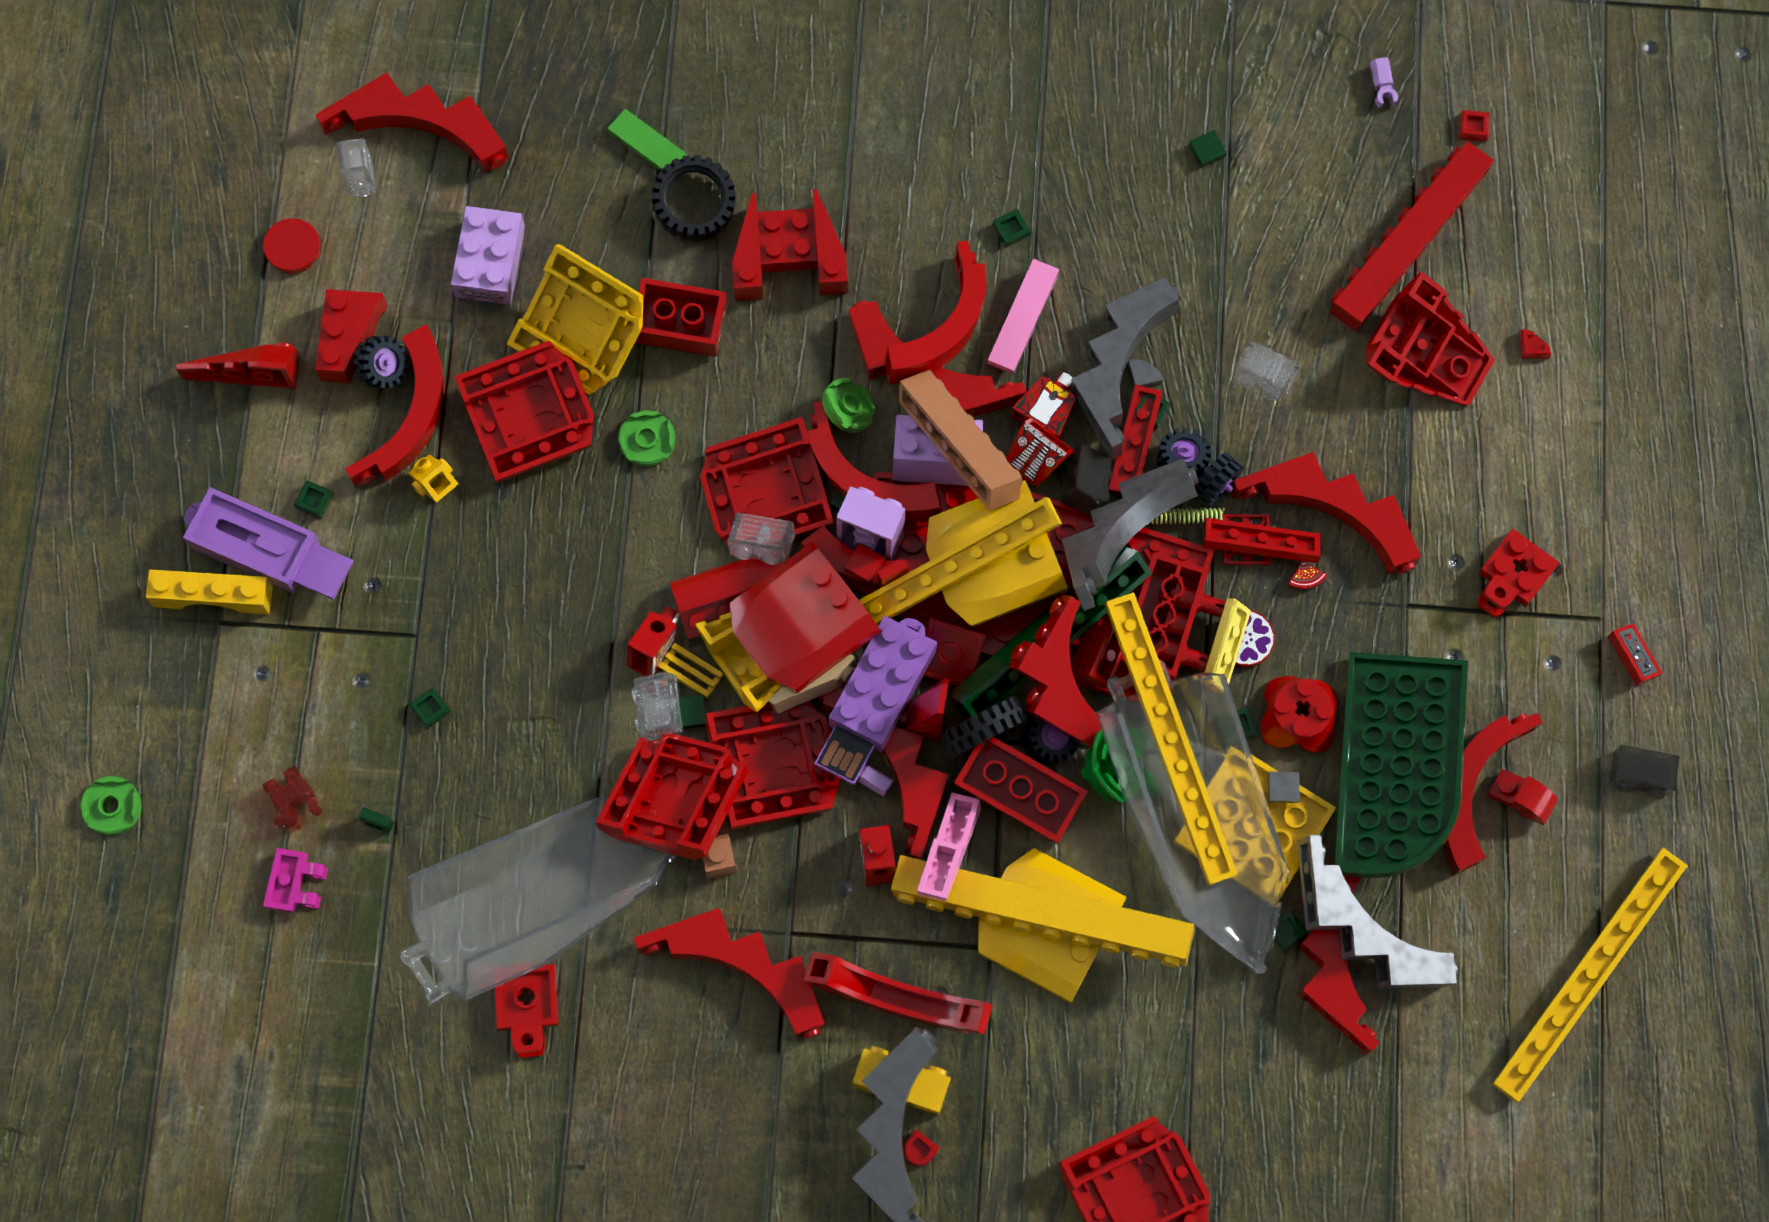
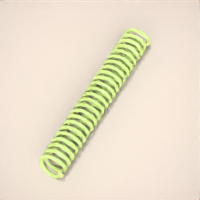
[1147,507,1225,525]

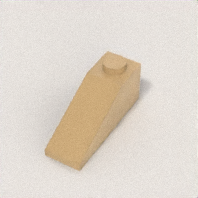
[769,654,858,713]

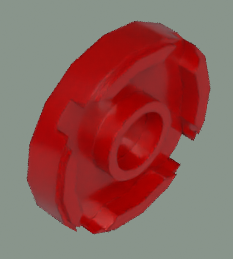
[263,218,321,274]

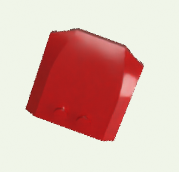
[454,341,594,483]
[700,417,835,556]
[730,542,881,694]
[705,700,840,830]
[596,733,748,860]
[1058,1116,1210,1222]

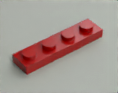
[1107,384,1163,496]
[1203,518,1320,563]

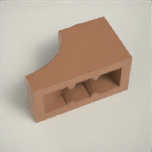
[703,818,736,879]

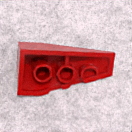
[176,342,300,389]
[900,678,950,742]

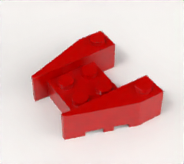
[732,189,848,301]

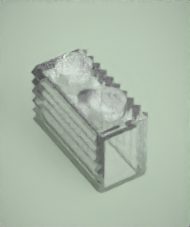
[337,138,376,197]
[1233,340,1302,401]
[728,512,796,565]
[632,671,683,740]

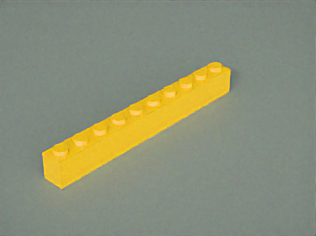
[891,855,1195,968]

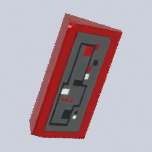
[1607,623,1663,687]

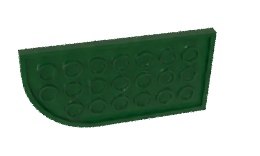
[1335,652,1468,878]

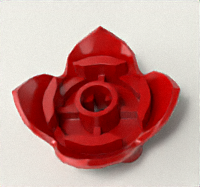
[1261,676,1339,753]

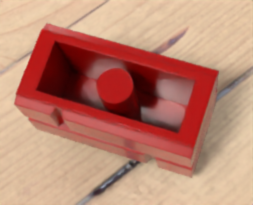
[1071,622,1122,689]

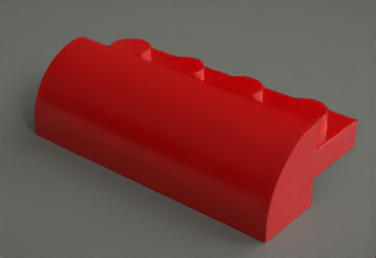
[669,547,786,639]

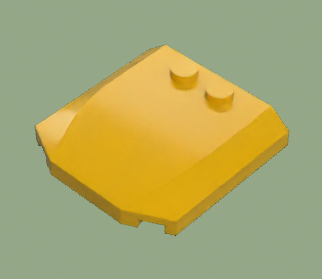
[507,244,643,395]
[926,480,1068,627]
[978,848,1127,1004]

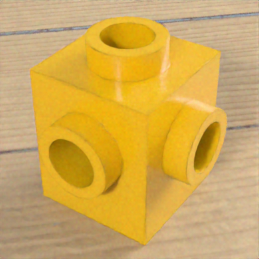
[408,454,458,503]

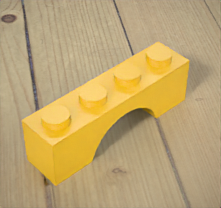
[145,570,273,615]

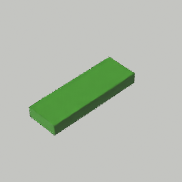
[608,109,688,171]

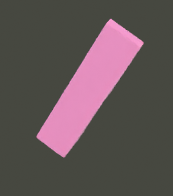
[987,259,1059,374]
[917,793,981,902]

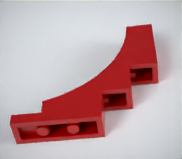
[315,72,509,172]
[849,301,1026,417]
[1231,452,1421,575]
[819,682,949,860]
[1298,860,1380,1055]
[634,908,825,1040]

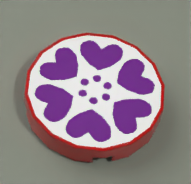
[1216,610,1275,668]

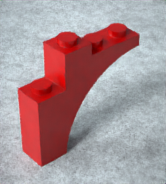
[1009,595,1106,747]

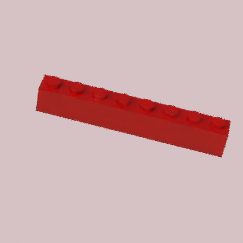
[1329,141,1494,333]

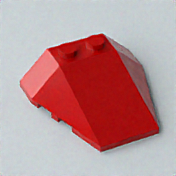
[1366,272,1495,407]

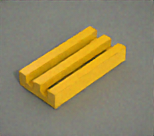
[658,642,724,700]

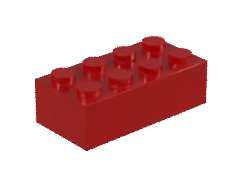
[954,737,1088,845]

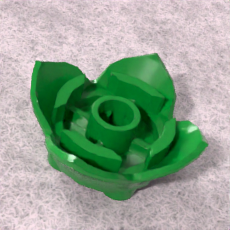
[1082,728,1158,803]

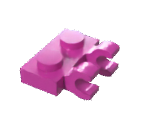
[263,848,328,913]

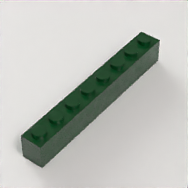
[948,546,1152,719]

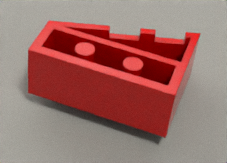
[315,289,388,383]

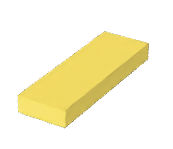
[1203,598,1251,691]

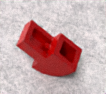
[1488,769,1558,826]

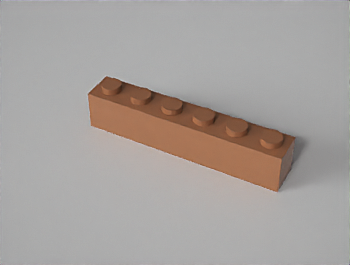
[899,370,1022,511]

